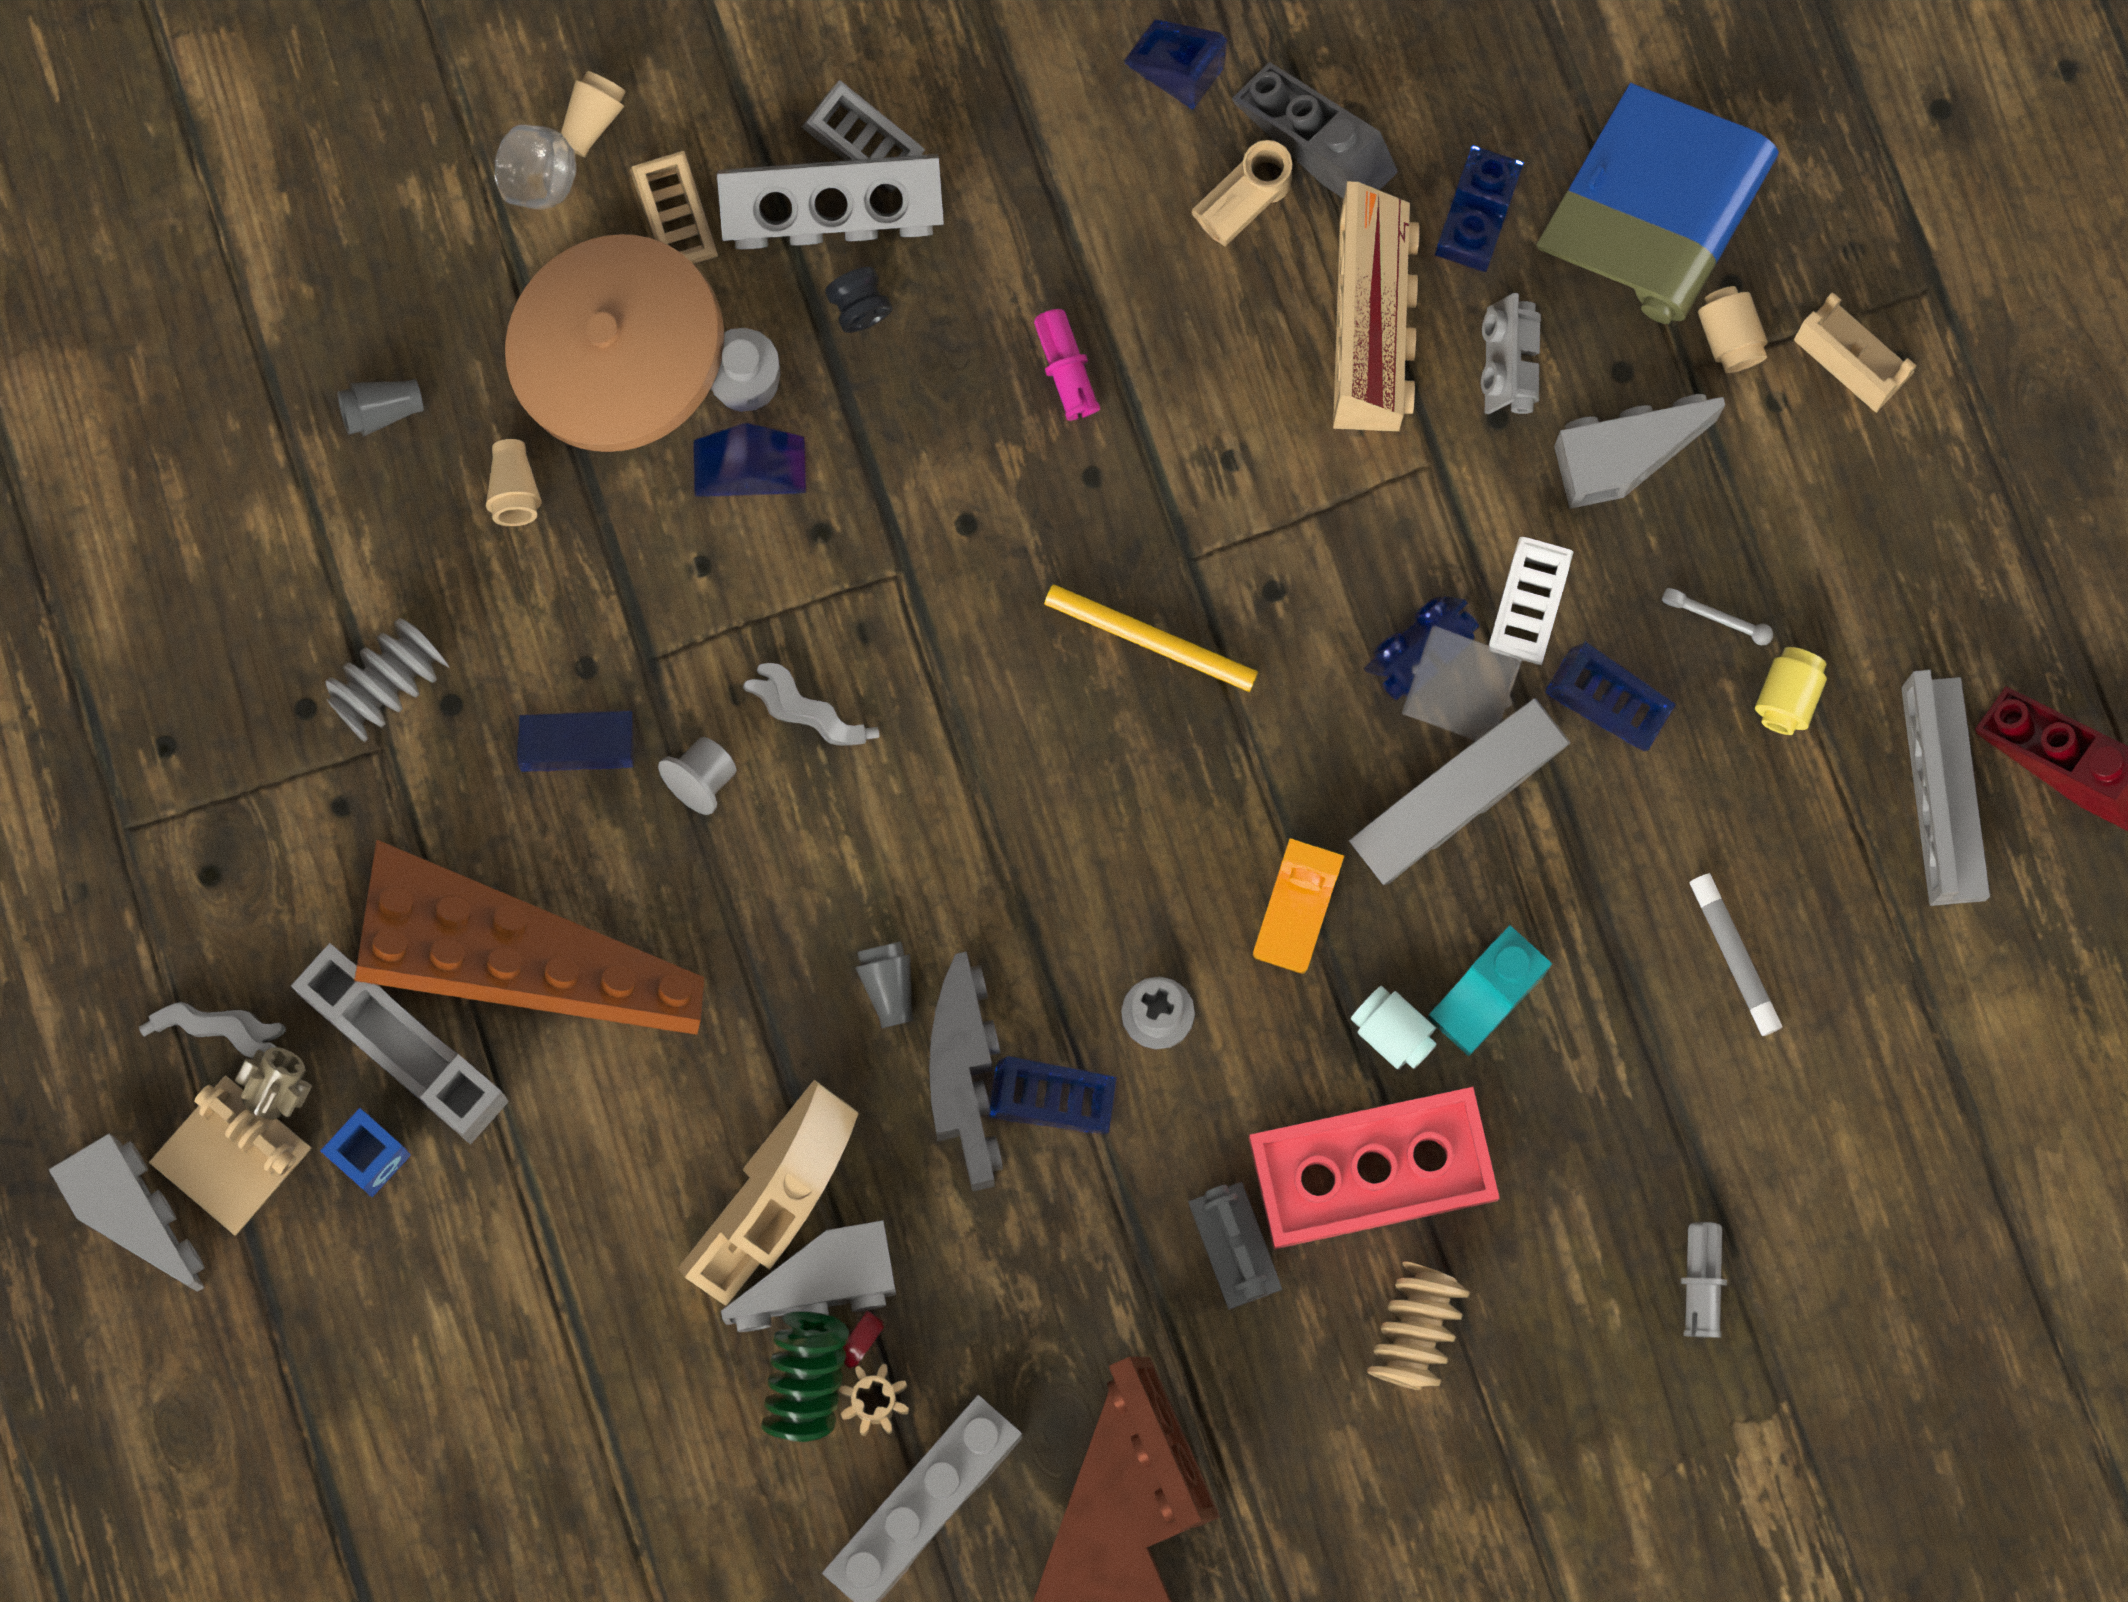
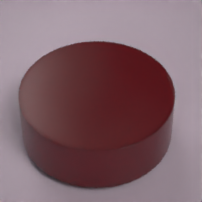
[843,1310,884,1369]

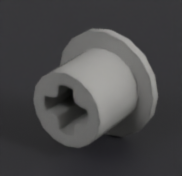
[658,737,737,815]
[1121,977,1195,1050]

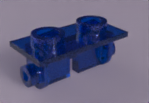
[1364,596,1479,700]

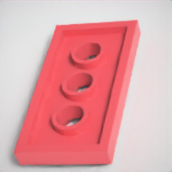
[1249,1087,1500,1249]

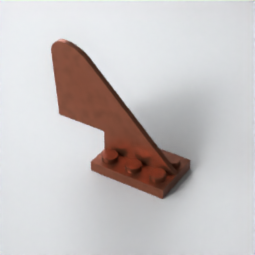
[1033,1356,1220,1602]

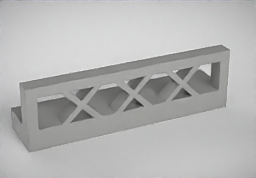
[1901,670,1990,906]

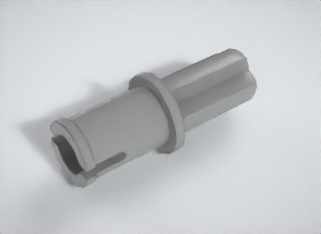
[1681,1222,1727,1338]

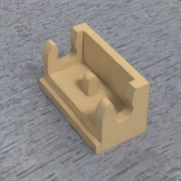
[1794,292,1917,413]

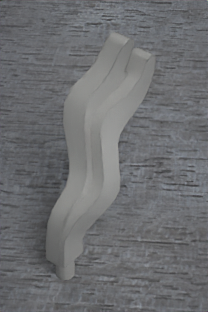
[743,663,879,745]
[139,1002,286,1059]

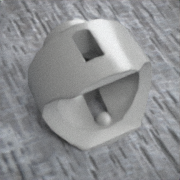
[711,328,781,412]

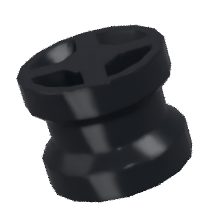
[825,267,893,333]

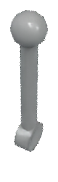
[1662,588,1773,645]

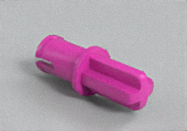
[1034,309,1100,421]

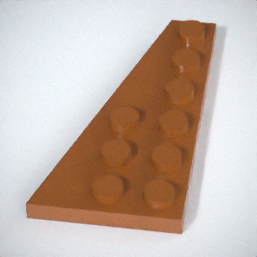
[354,840,704,1035]

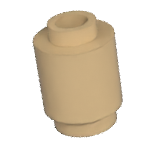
[1698,286,1768,373]

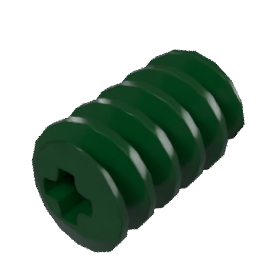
[761,1311,849,1442]

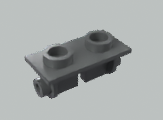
[1188,1182,1283,1310]

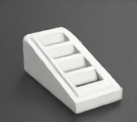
[1487,537,1573,665]

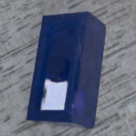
[517,711,634,772]

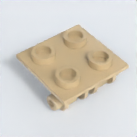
[149,1075,312,1236]

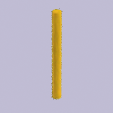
[1044,584,1258,692]

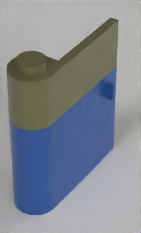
[1536,83,1779,324]

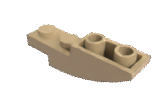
[677,1080,859,1306]

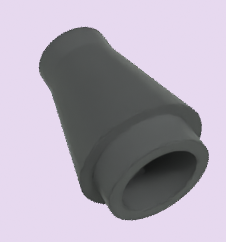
[337,379,424,437]
[855,942,915,1028]

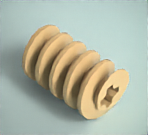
[1367,1261,1470,1390]

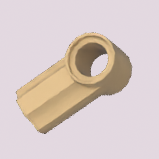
[1192,140,1292,247]

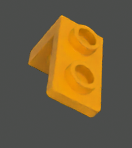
[1253,838,1344,973]

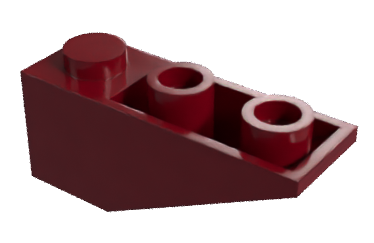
[1975,686,2128,831]

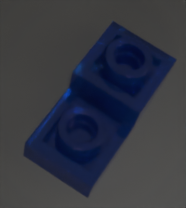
[1435,145,1524,273]

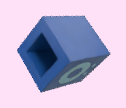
[320,1108,411,1198]

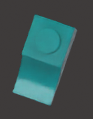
[1427,925,1552,1057]

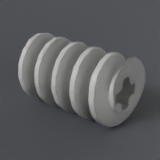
[325,618,449,742]

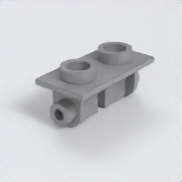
[1481,293,1541,414]

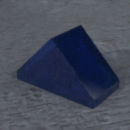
[1124,19,1227,110]
[694,423,806,497]

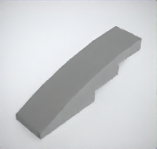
[1349,699,1571,885]

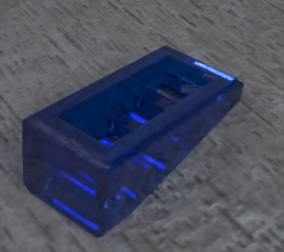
[1545,642,1676,752]
[989,1056,1117,1134]

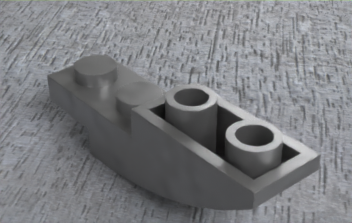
[929,952,1003,1192]

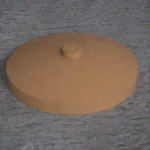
[505,234,724,452]

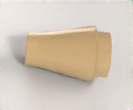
[556,71,626,157]
[486,439,542,526]

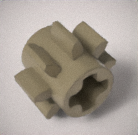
[235,1047,312,1119]

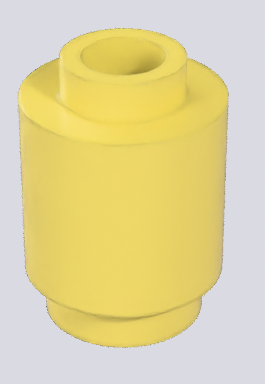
[1755,647,1827,735]

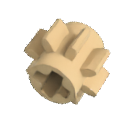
[839,1364,909,1436]

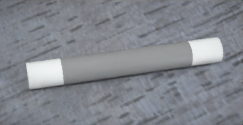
[1690,873,1783,1036]

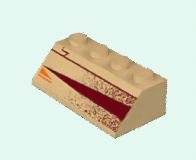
[1333,181,1419,431]

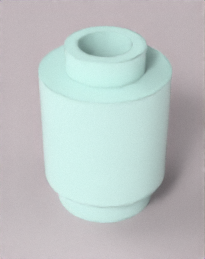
[1351,986,1437,1070]

